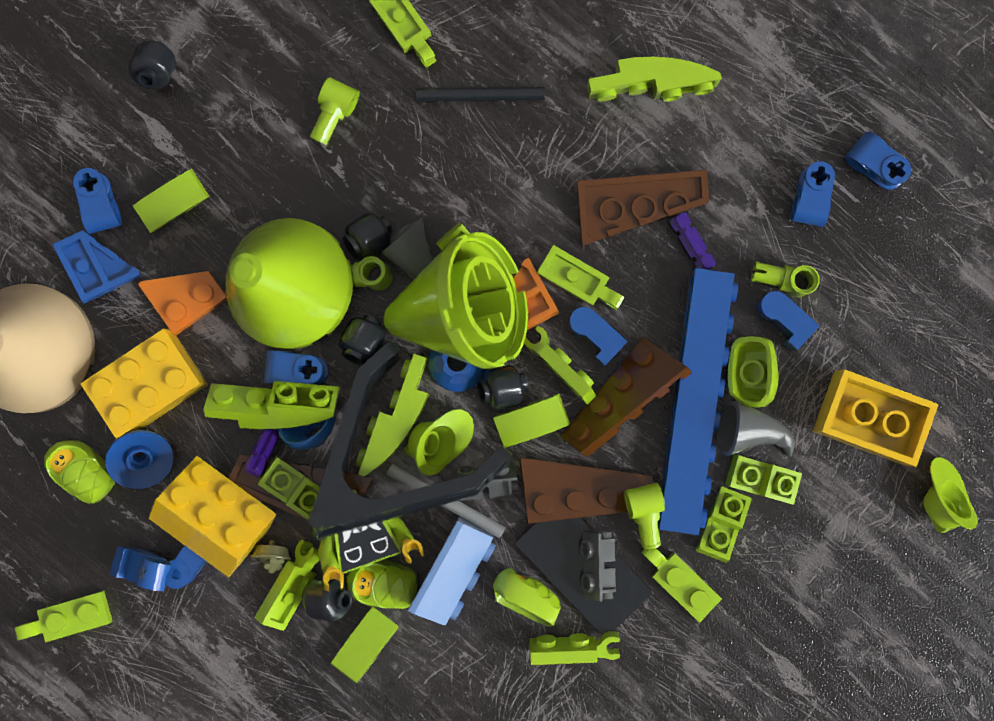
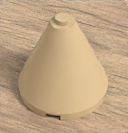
[0,284,95,413]

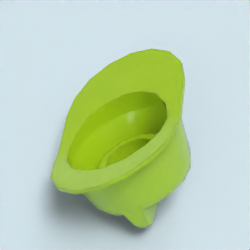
[404,409,474,476]
[923,457,978,533]

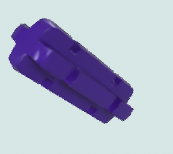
[670,212,716,270]
[245,429,280,477]

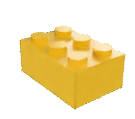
[80,329,208,439]
[812,369,939,467]
[148,456,277,577]

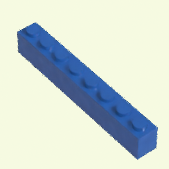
[657,268,738,535]

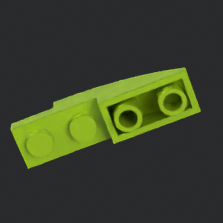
[586,57,722,102]
[355,354,429,477]
[203,381,340,429]

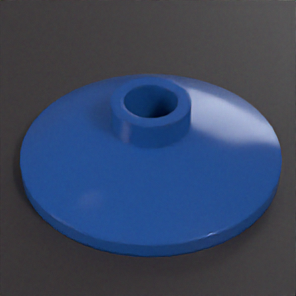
[105,430,173,489]

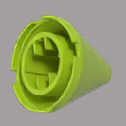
[225,218,353,349]
[384,232,528,369]

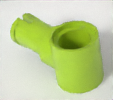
[309,77,360,145]
[351,256,393,291]
[751,261,820,297]
[624,483,665,550]

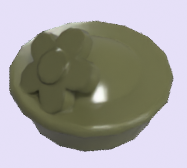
[250,540,291,573]

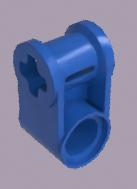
[845,131,911,190]
[791,161,835,227]
[73,168,122,234]
[263,350,329,385]

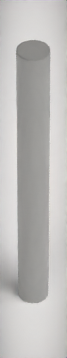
[386,464,506,539]

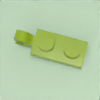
[369,0,436,68]
[537,245,624,311]
[524,326,596,405]
[254,539,320,631]
[641,548,722,623]
[15,591,113,642]
[529,631,620,665]

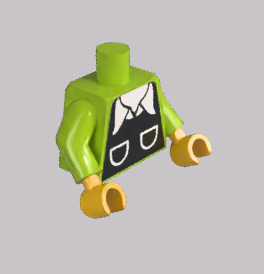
[318,489,424,591]

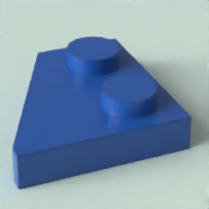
[52,230,141,304]

